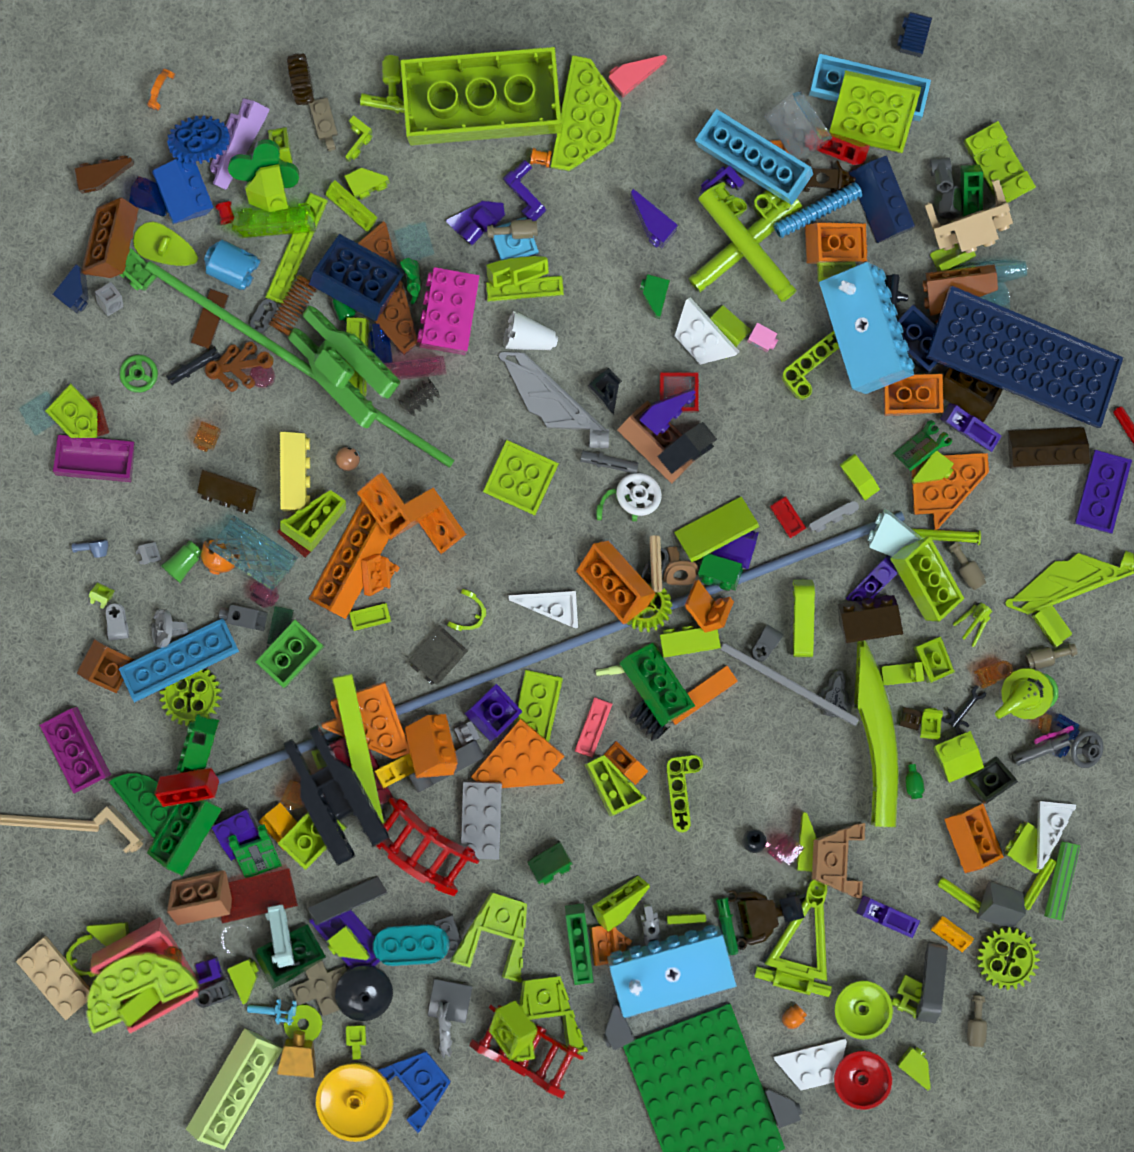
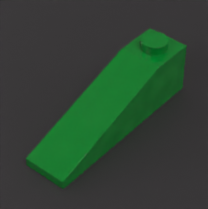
[565,903,594,985]

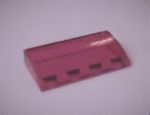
[384,356,447,380]

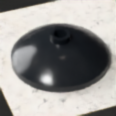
[335,965,393,1021]

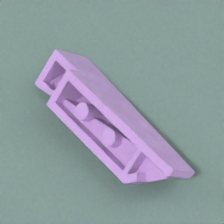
[210,99,270,189]

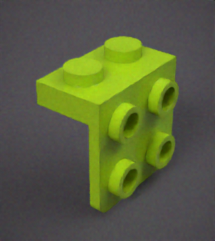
[1004,821,1040,873]

